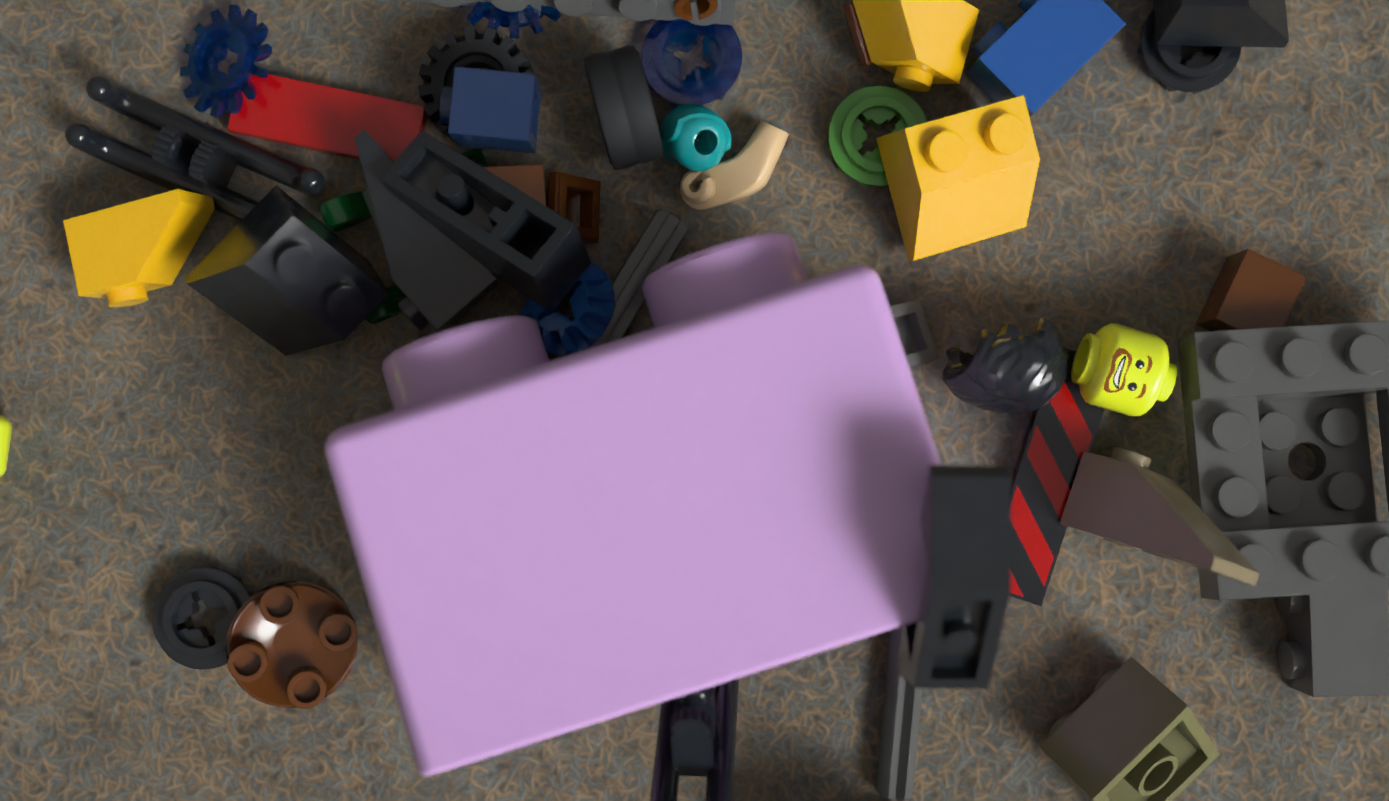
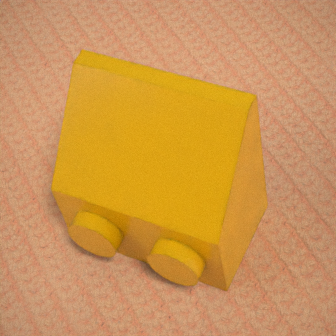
[876,95,1040,261]

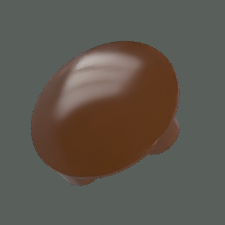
[226,581,358,709]

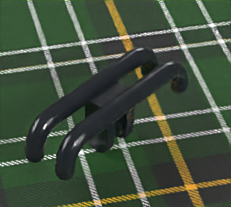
[65,76,326,221]
[650,678,739,801]

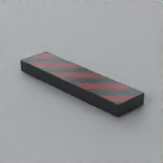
[1010,347,1105,606]

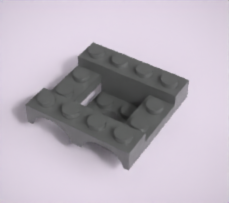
[1177,321,1389,600]

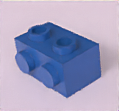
[966,0,1126,117]

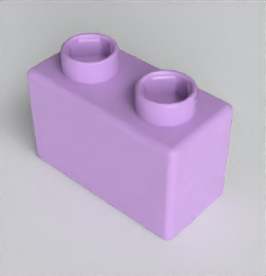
[325,232,942,776]

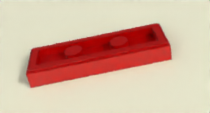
[227,68,428,162]

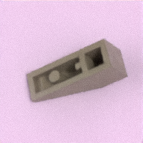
[1060,447,1260,586]

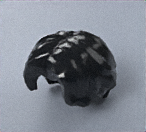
[942,318,1070,415]

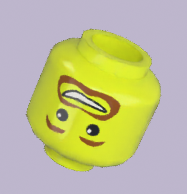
[1071,323,1177,416]

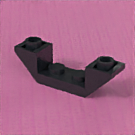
[897,465,1011,689]

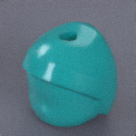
[660,103,731,172]

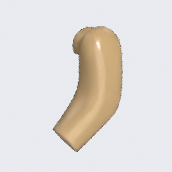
[680,120,789,210]

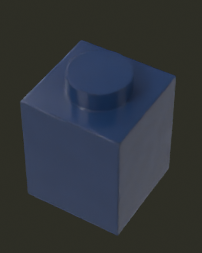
[440,67,542,153]

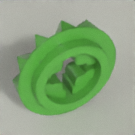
[828,86,927,187]

